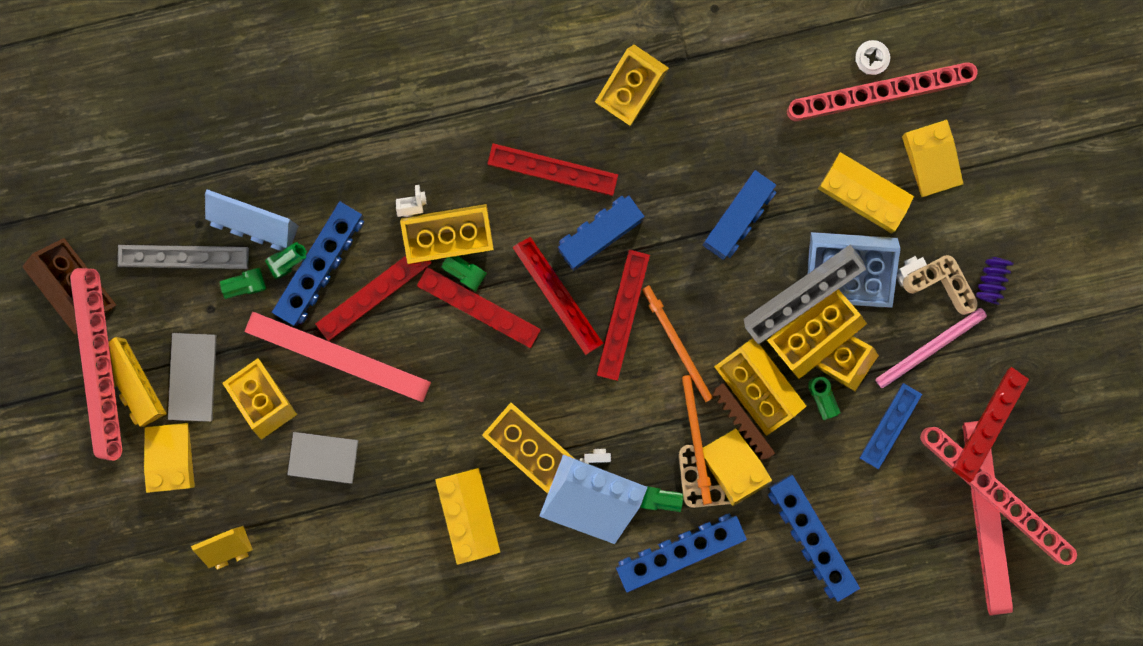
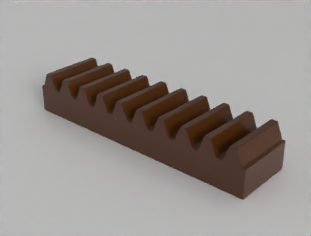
[712,383,775,460]

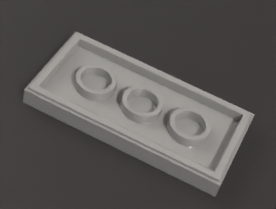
[168,333,217,421]

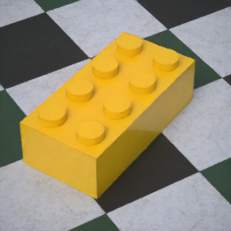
[767,289,867,379]
[482,403,575,493]

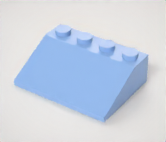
[205,190,299,251]
[808,232,900,308]
[540,455,647,544]

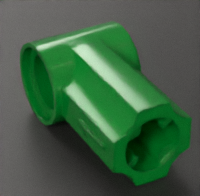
[265,242,307,280]
[441,256,487,292]
[220,268,266,299]
[808,376,841,420]
[640,486,683,512]

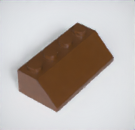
[23,238,116,335]

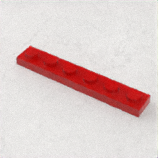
[488,143,618,196]
[513,237,603,355]
[597,250,650,381]
[316,256,432,341]
[417,267,541,349]
[952,367,1029,483]

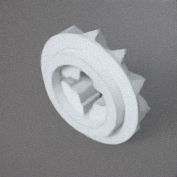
[855,40,890,75]

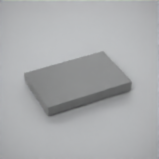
[288,432,359,483]

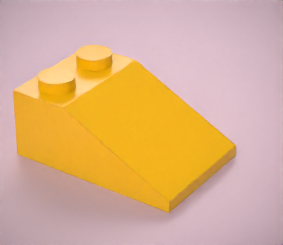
[595,45,669,126]
[902,120,963,197]
[815,336,879,391]
[223,358,297,440]
[144,423,195,493]
[703,429,772,506]
[191,526,253,570]

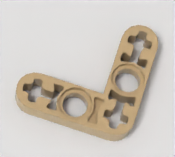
[903,255,977,315]
[679,445,742,508]

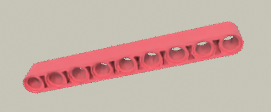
[787,63,977,121]
[71,268,122,461]
[244,311,431,402]
[963,421,1013,616]
[920,427,1077,565]

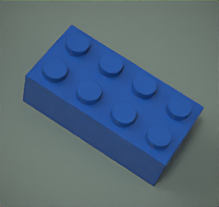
[702,170,777,260]
[558,196,644,271]

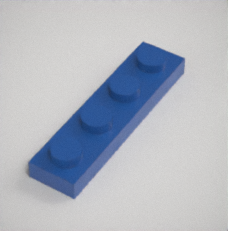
[859,383,922,469]

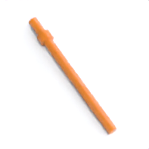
[642,285,713,402]
[682,375,712,505]

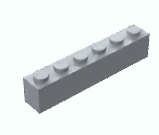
[744,244,866,344]

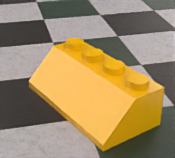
[818,152,914,233]
[400,204,494,264]
[108,337,167,427]
[714,338,806,436]
[435,468,500,565]

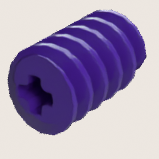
[975,257,1014,305]

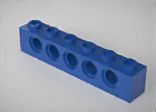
[272,201,365,327]
[768,474,860,602]
[616,513,747,592]

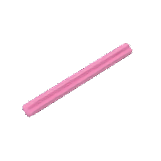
[876,308,987,388]

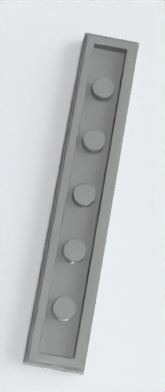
[118,245,249,269]

